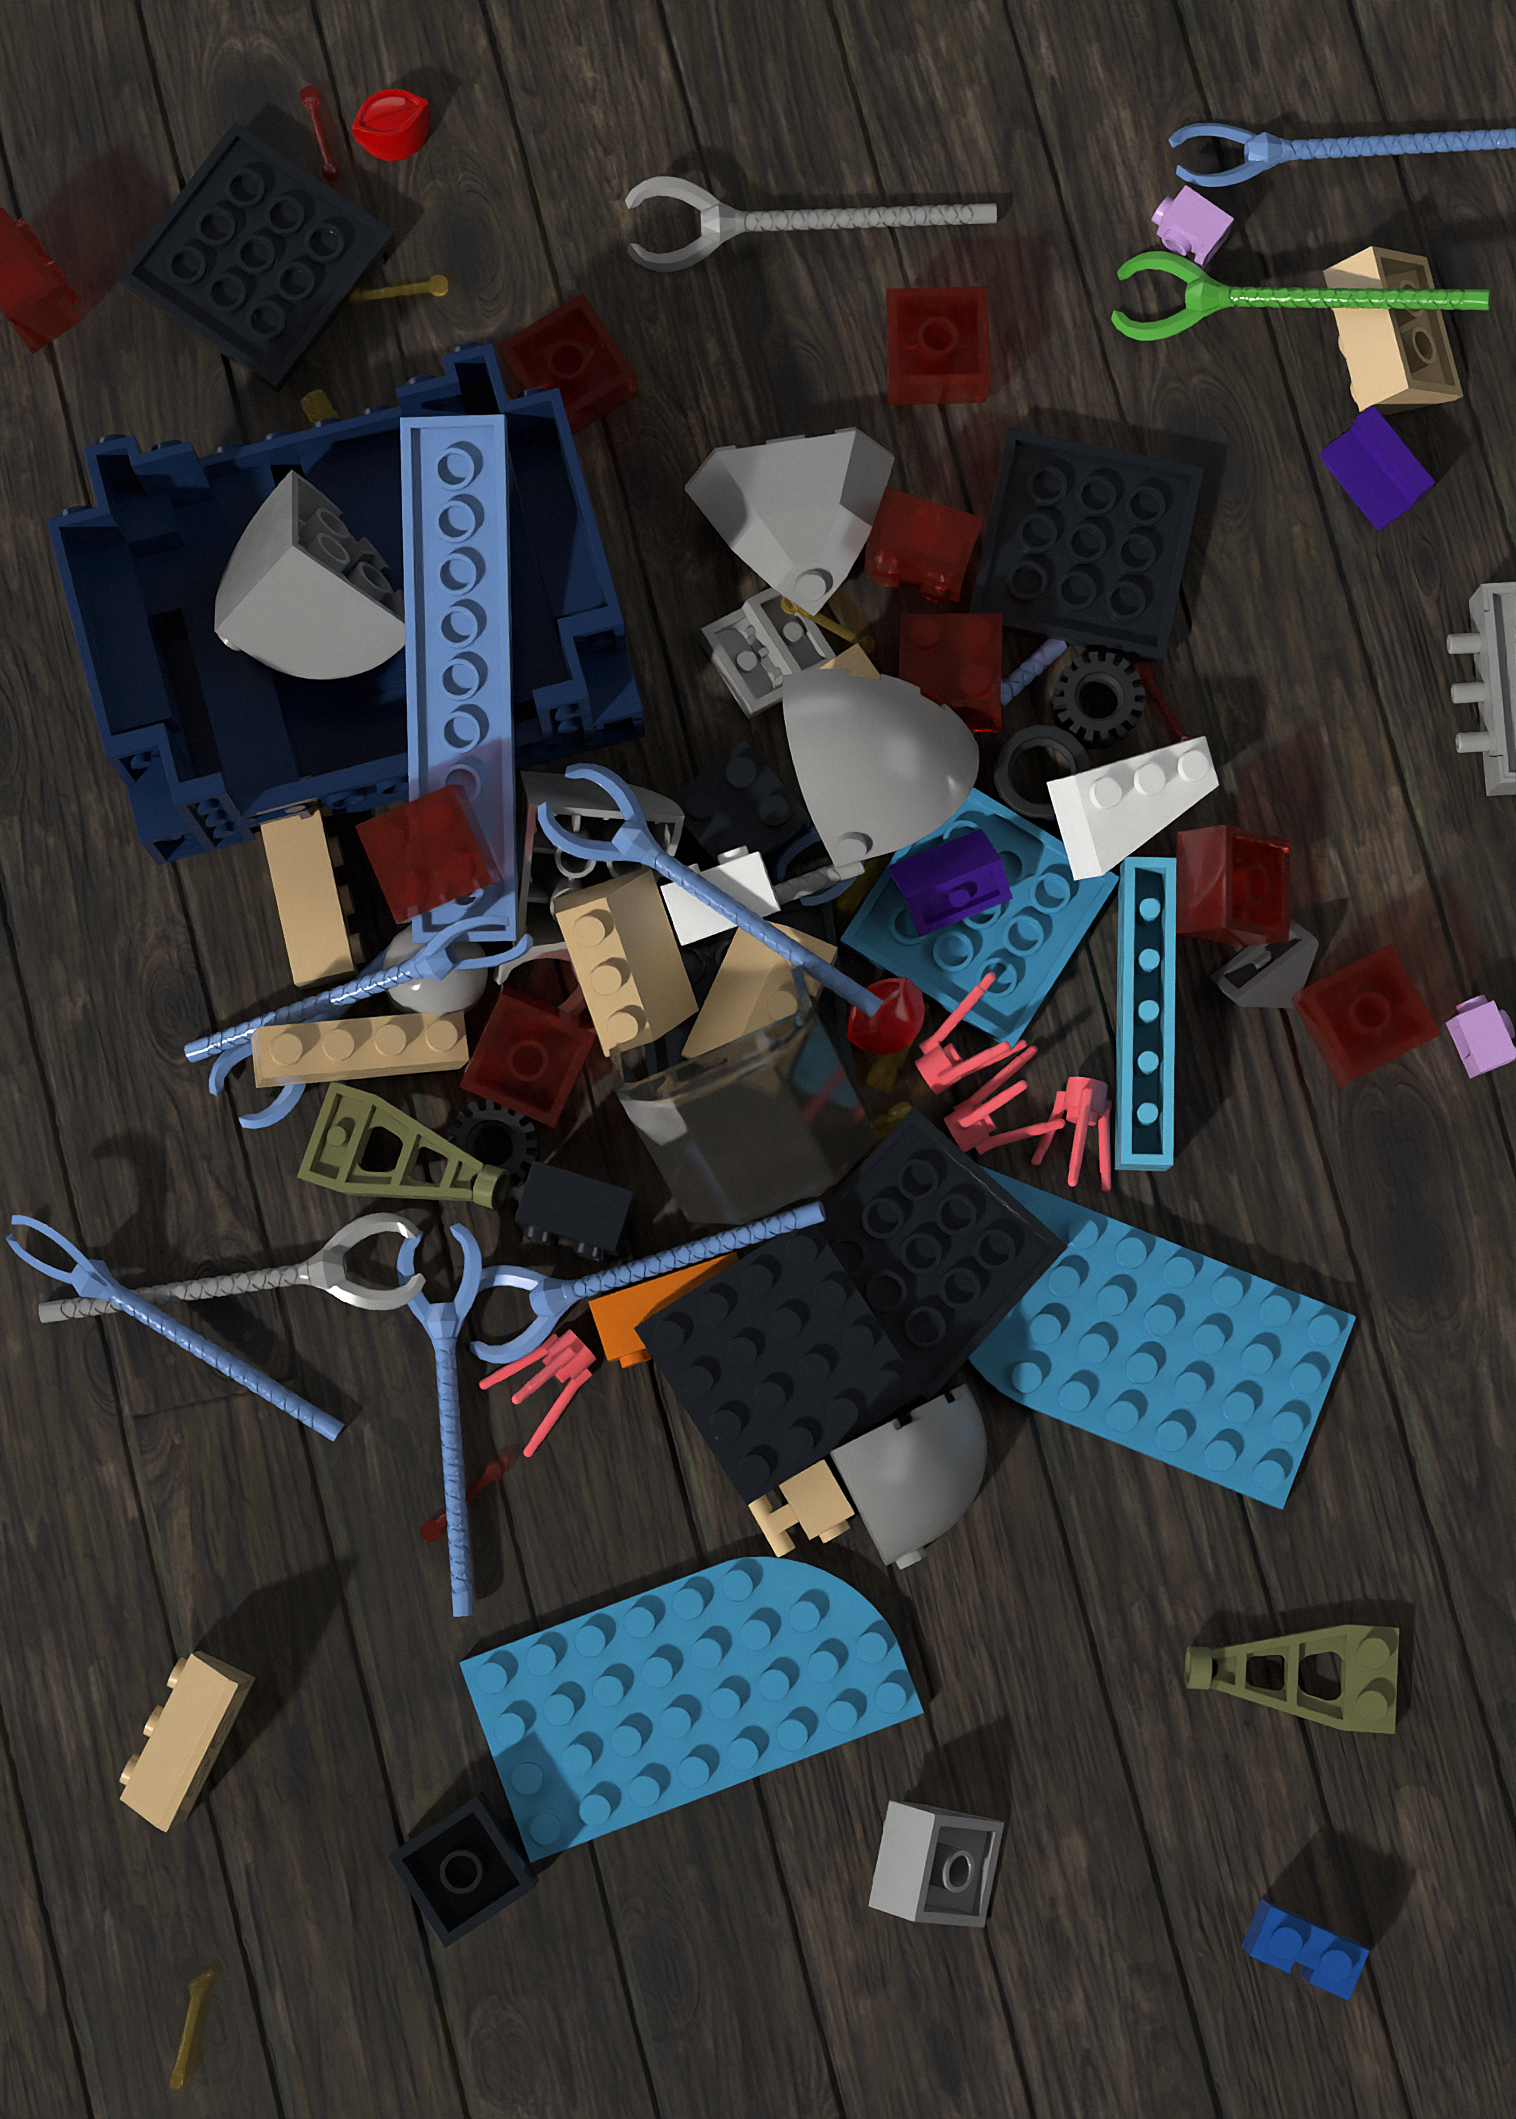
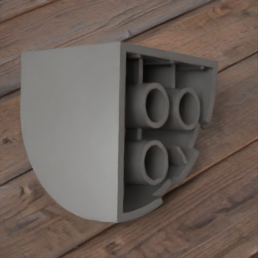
[214,470,405,679]
[782,668,979,867]
[512,771,684,953]
[829,1383,987,1570]

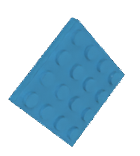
[839,787,1120,1050]

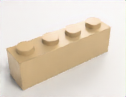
[260,775,366,990]
[251,1010,469,1088]

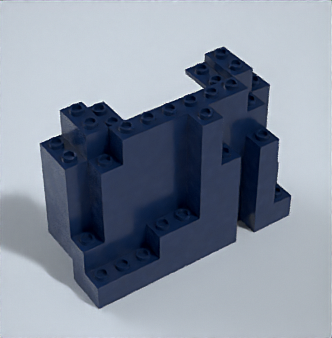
[46,342,645,865]

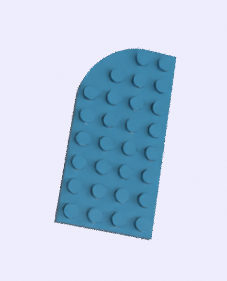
[968,1165,1356,1510]
[459,1556,924,1863]

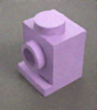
[1151,185,1234,270]
[1446,994,1516,1079]

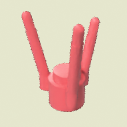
[914,972,1027,1095]
[944,1045,1065,1156]
[1031,1077,1112,1193]
[479,1329,596,1457]

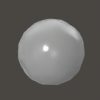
[382,925,488,1016]

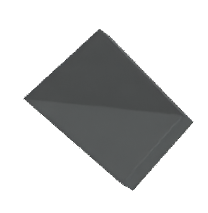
[1209,916,1319,1009]

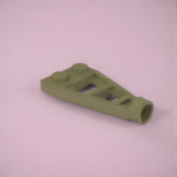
[297,1081,511,1210]
[1185,1624,1399,1734]

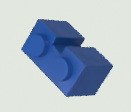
[1241,1898,1369,2001]

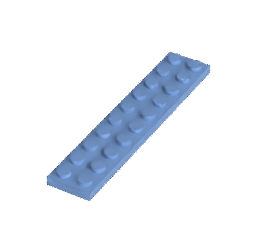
[400,414,519,943]

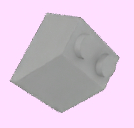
[868,1800,1004,1927]

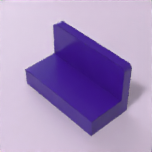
[1319,405,1435,530]
[889,829,1013,937]

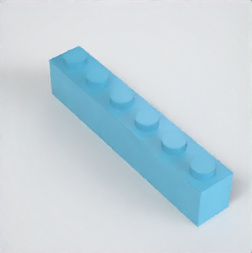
[1115,857,1177,1171]

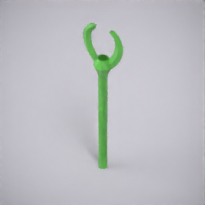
[1111,251,1491,341]

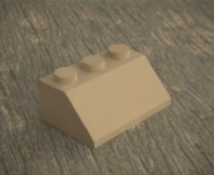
[1323,246,1463,415]
[552,867,699,1057]
[681,921,838,1096]
[120,1651,255,1833]

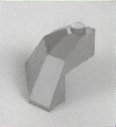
[685,427,895,616]

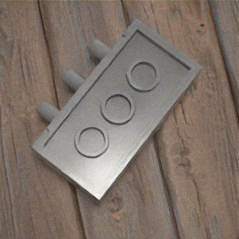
[1447,582,1516,796]

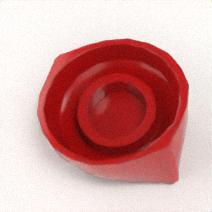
[352,88,431,161]
[846,977,925,1055]

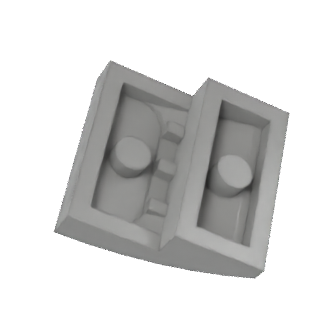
[696,587,836,720]

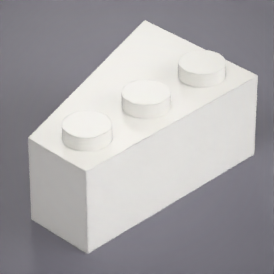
[1046,736,1219,881]

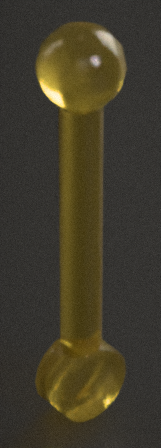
[347,275,449,307]
[780,596,875,655]
[169,1977,209,2090]

